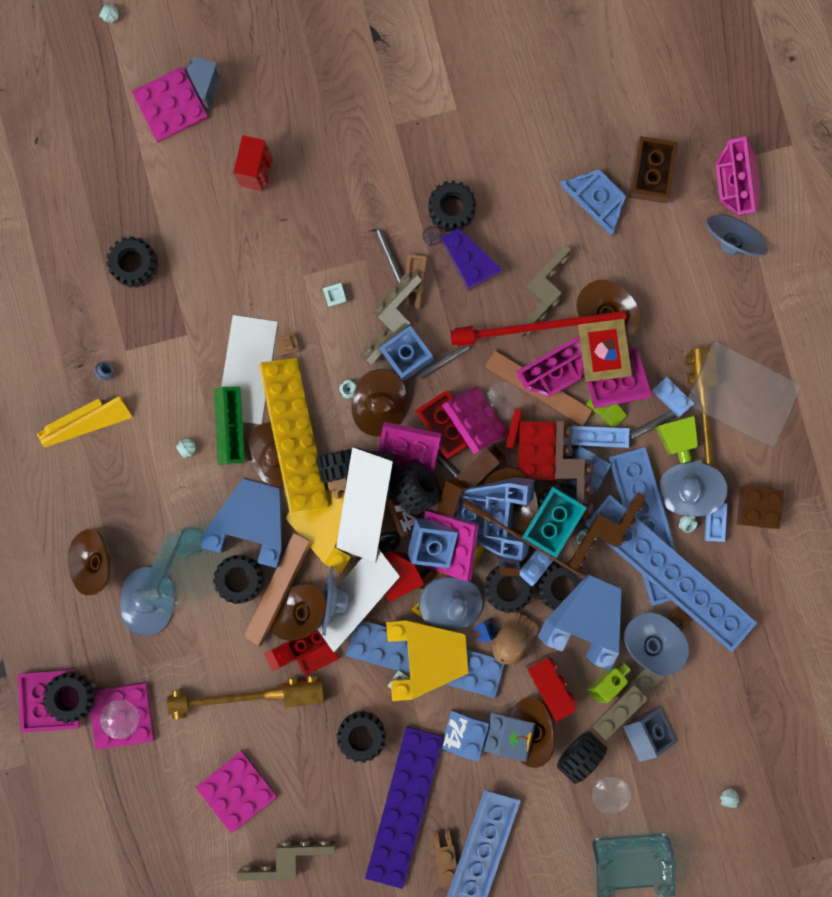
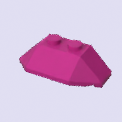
[715,136,761,216]
[516,336,584,397]

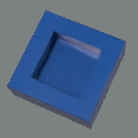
[473,618,498,643]

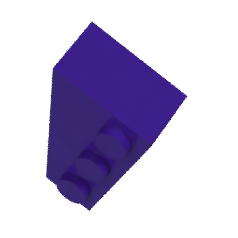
[441,228,503,291]

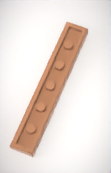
[485,351,592,426]
[244,533,312,646]

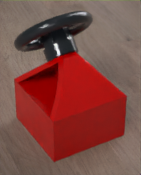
[378,532,424,602]

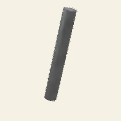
[375,229,402,284]
[418,346,470,379]
[629,411,676,440]
[436,451,460,478]

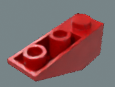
[264,629,327,671]

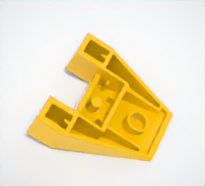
[285,489,352,573]
[386,619,468,701]

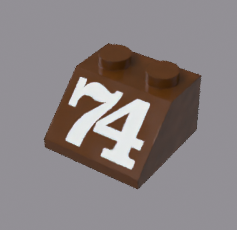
[386,498,423,537]

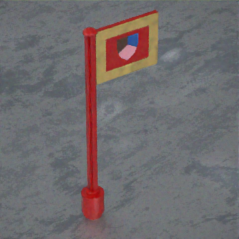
[450,310,632,383]

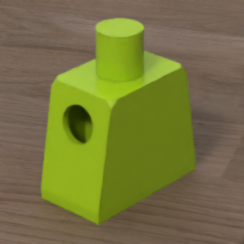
[656,416,698,464]
[586,663,631,703]

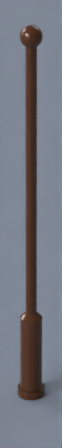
[462,499,586,579]

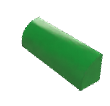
[213,387,245,465]

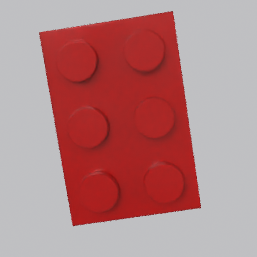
[233,135,273,191]
[415,389,468,460]
[517,421,557,481]
[525,655,577,722]

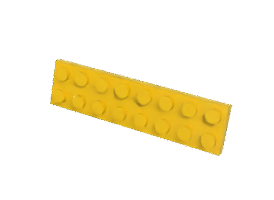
[259,358,328,513]

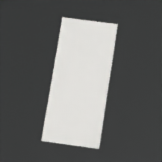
[221,315,278,425]
[336,447,393,563]
[318,548,400,652]

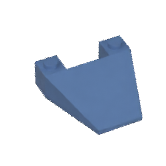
[456,477,535,561]
[201,479,283,568]
[538,574,621,671]

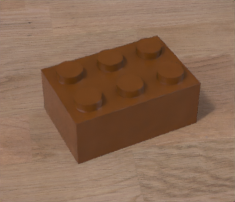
[628,136,678,203]

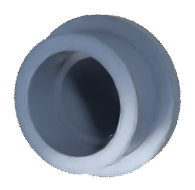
[94,361,114,381]

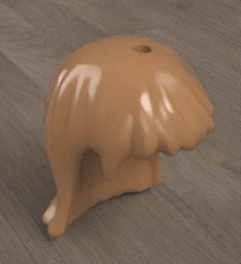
[493,612,538,664]

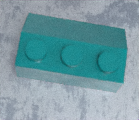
[522,486,587,558]

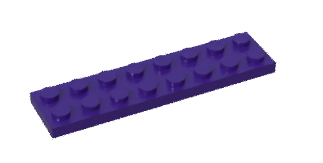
[365,726,443,889]

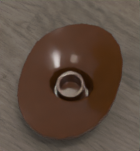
[576,280,640,340]
[351,369,406,437]
[246,422,284,487]
[484,467,538,533]
[68,529,111,596]
[271,584,327,641]
[510,697,555,768]

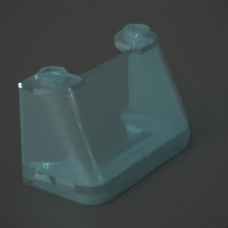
[141,527,204,614]
[592,834,676,897]

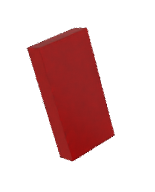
[505,408,522,448]
[296,643,339,676]

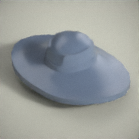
[705,215,768,257]
[658,463,728,516]
[322,566,349,636]
[120,567,175,636]
[419,576,483,629]
[624,612,689,676]

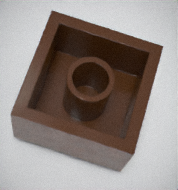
[736,486,784,529]

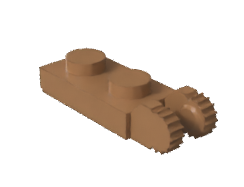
[403,254,426,309]
[433,830,457,887]

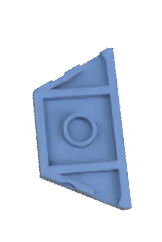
[559,169,626,236]

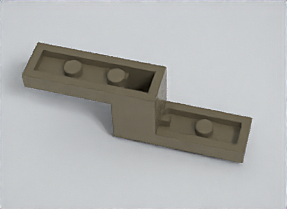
[517,245,571,337]
[360,271,422,365]
[591,668,665,740]
[237,840,336,881]

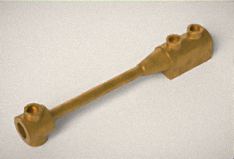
[686,347,727,498]
[167,675,325,719]

